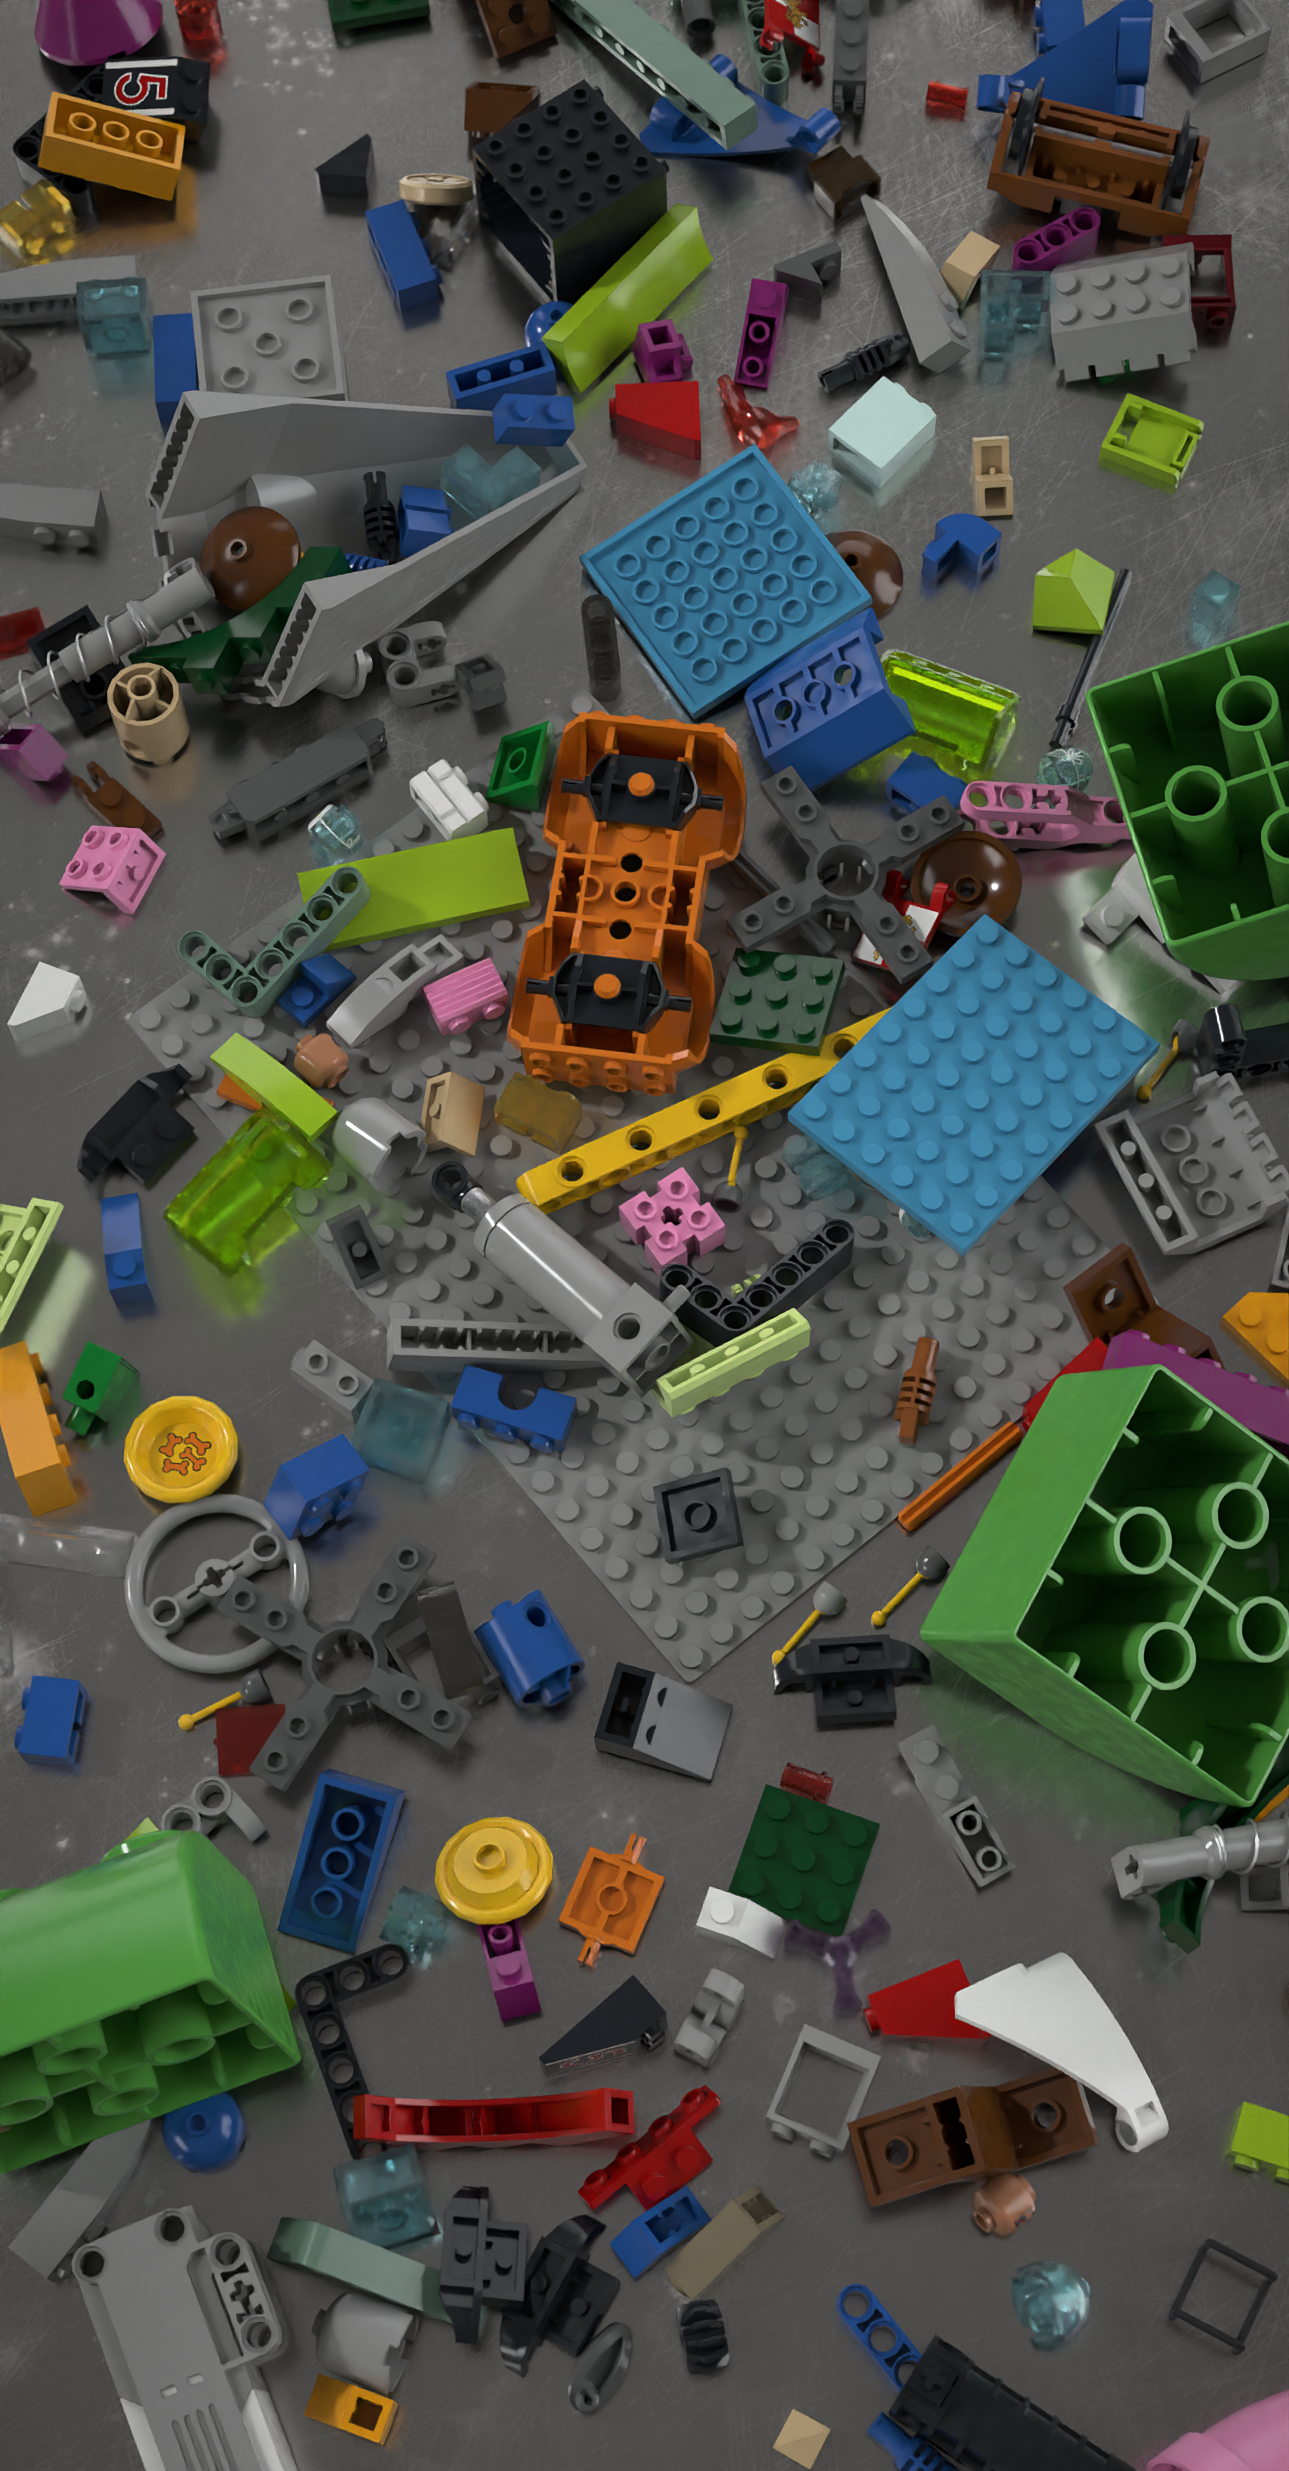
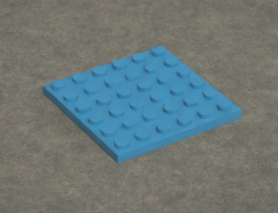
[579,443,873,720]

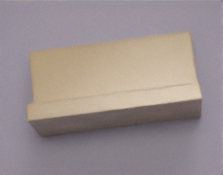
[420,1071,485,1157]

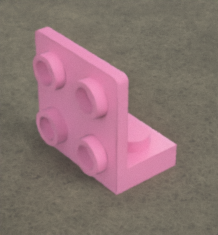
[60,825,166,914]

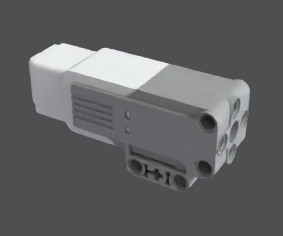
[71,2205,298,2471]

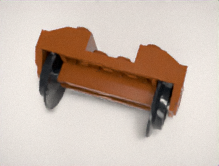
[987,76,1211,237]

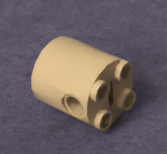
[107,663,189,764]

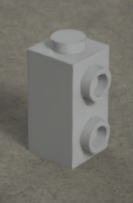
[290,1339,378,1423]

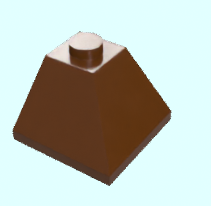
[464,81,540,138]

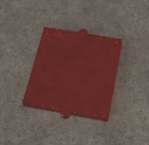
[213,1704,286,1775]

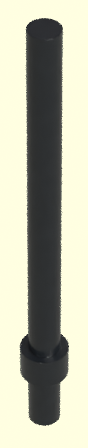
[1049,568,1133,750]

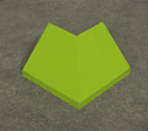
[1032,548,1115,635]

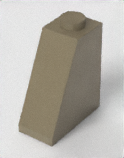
[664,2185,786,2301]

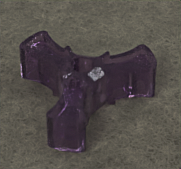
[784,1909,891,2016]

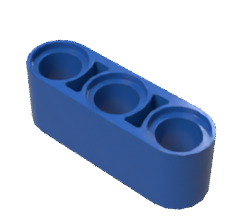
[836,2284,922,2393]

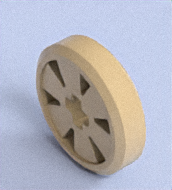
[399,174,474,206]

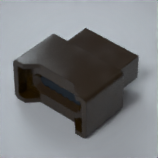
[807,145,881,221]

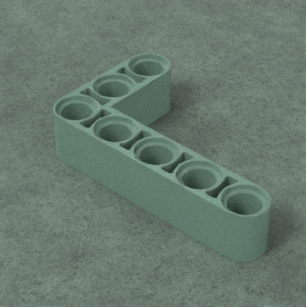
[669,0,789,106]
[177,866,371,1018]
[266,2217,488,2330]

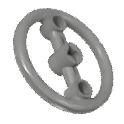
[125,1494,309,1674]

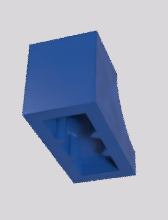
[609,2186,712,2278]

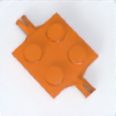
[558,1833,665,1968]

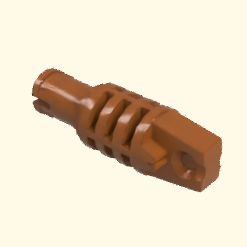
[894,1337,940,1445]

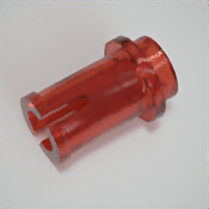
[926,78,969,109]
[780,1762,834,1802]

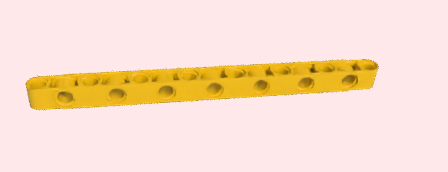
[515,1006,893,1215]

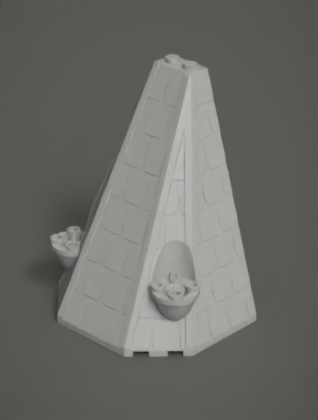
[145,390,588,707]

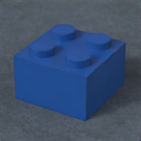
[263,1434,370,1541]

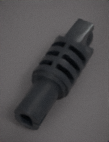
[817,331,911,393]
[363,471,398,566]

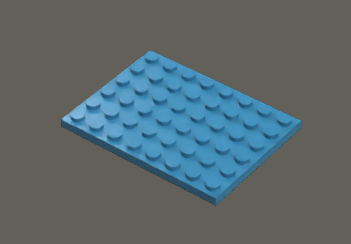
[788,914,1160,1256]

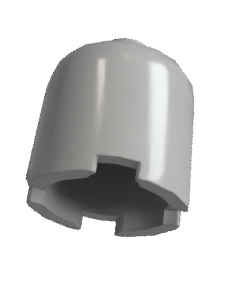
[332,1097,428,1192]
[311,2292,419,2395]

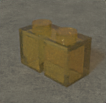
[0,178,75,262]
[493,1071,583,1155]

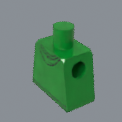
[62,1341,139,1436]

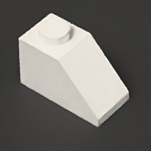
[7,961,86,1042]
[696,1886,787,1960]

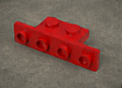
[577,2085,722,2211]

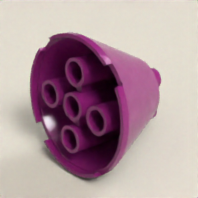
[33,0,164,66]

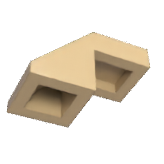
[940,231,1002,309]
[972,436,1013,517]

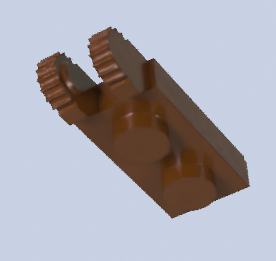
[69,761,163,838]

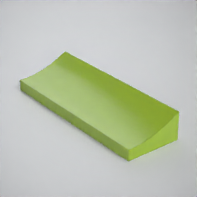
[541,203,714,393]
[297,827,530,952]

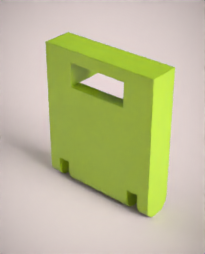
[1099,393,1204,484]

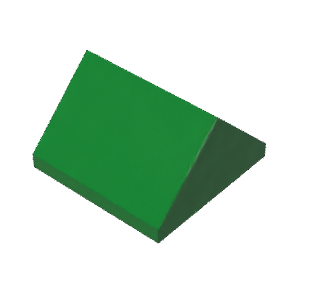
[485,721,556,812]

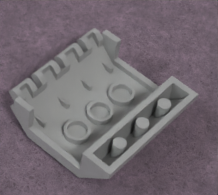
[1050,242,1197,382]
[1093,1071,1289,1255]

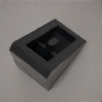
[314,134,374,198]

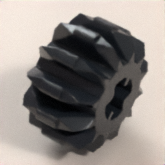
[676,2299,730,2375]

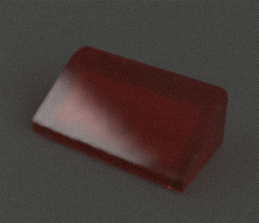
[0,607,45,654]

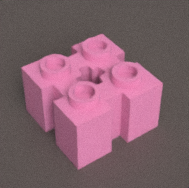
[619,1166,726,1278]

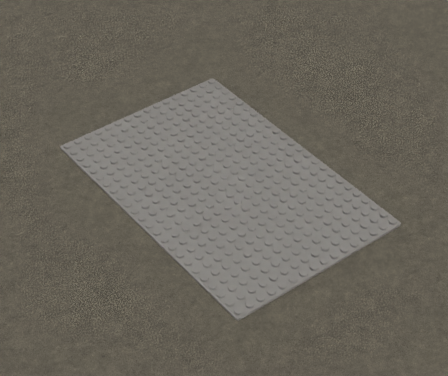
[128,689,1158,1684]

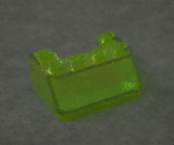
[879,649,1021,774]
[163,1107,334,1279]

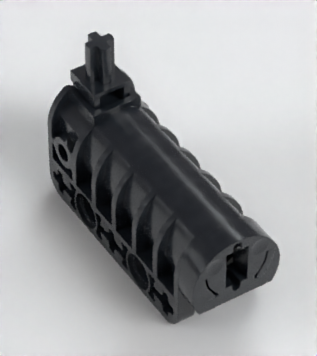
[888,2334,1136,2471]

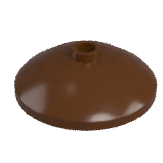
[200,506,301,612]
[825,530,903,622]
[911,831,1022,937]

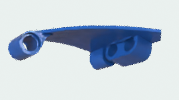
[976,0,1154,121]
[639,54,841,157]

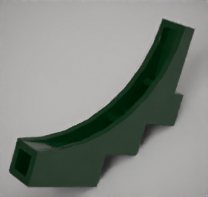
[128,546,353,694]
[1150,1736,1289,1955]

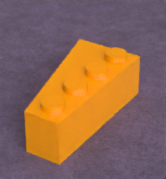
[0,1340,78,1517]

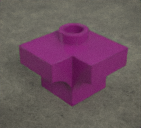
[632,319,693,383]

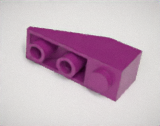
[734,278,789,388]
[477,1918,541,2021]

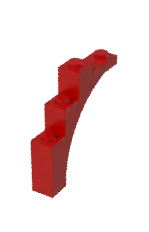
[353,2087,635,2151]

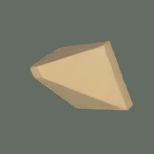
[773,2409,831,2470]

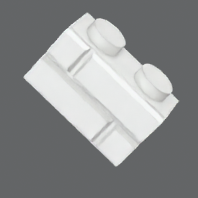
[409,759,489,841]

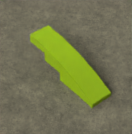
[210,1032,339,1142]

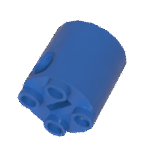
[474,1590,585,1707]

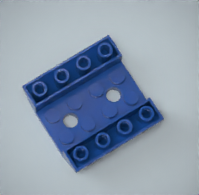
[744,607,916,792]

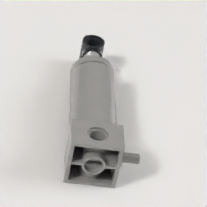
[431,1161,694,1399]

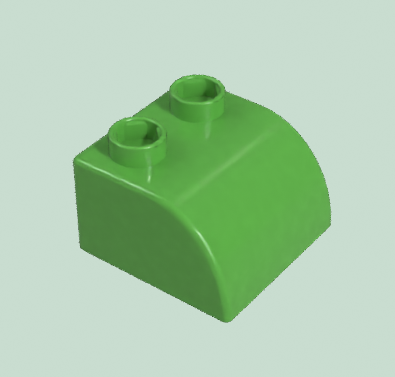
[1085,621,1289,981]
[920,1364,1289,1807]
[0,1830,301,2175]

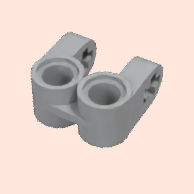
[378,621,460,708]
[160,1776,267,1843]
[672,1968,746,2068]

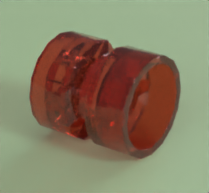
[174,0,223,49]

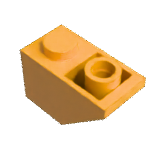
[303,2374,399,2446]

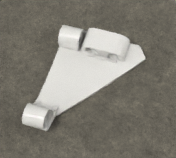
[955,1952,1169,2152]

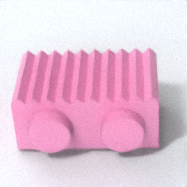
[422,957,510,1036]

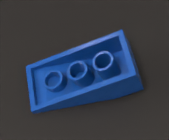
[277,1768,406,1953]

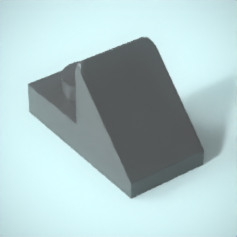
[773,240,842,303]
[455,653,507,711]
[325,1204,391,1290]

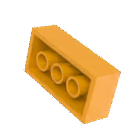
[38,91,186,201]

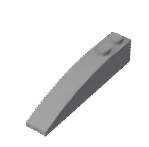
[861,194,971,374]
[0,255,141,320]
[0,483,106,547]
[387,1318,604,1373]
[9,2116,160,2283]

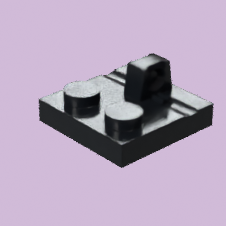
[653,1467,744,1565]

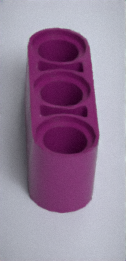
[1011,207,1100,284]

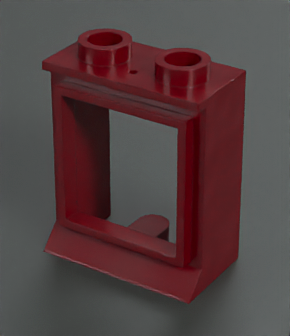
[1161,234,1237,329]

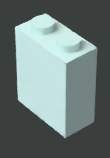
[828,376,936,488]

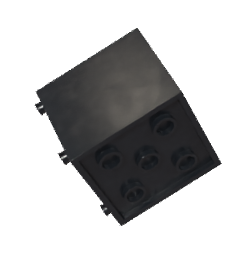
[472,79,669,305]

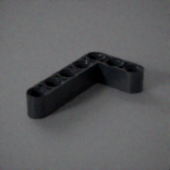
[12,51,134,217]
[1195,1004,1289,1080]
[659,1219,855,1348]
[295,1943,412,2174]

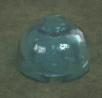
[1011,2259,1092,2350]

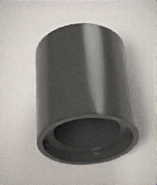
[681,0,716,38]

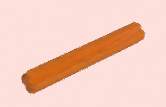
[898,1421,1023,1531]

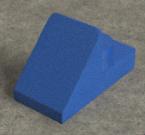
[277,954,356,1029]

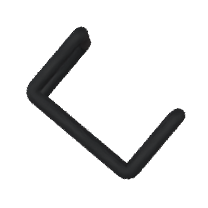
[1168,2239,1278,2355]

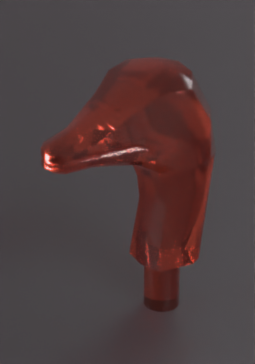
[717,374,799,454]

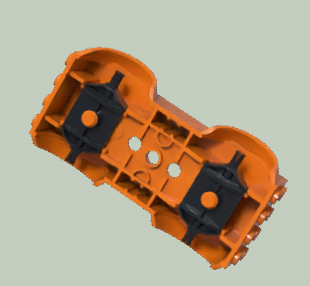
[506,711,747,1096]

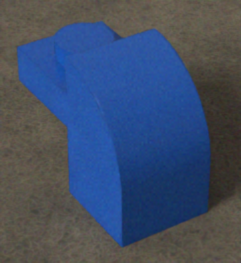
[922,513,1002,582]

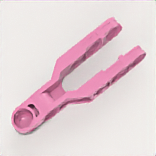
[956,781,1131,850]

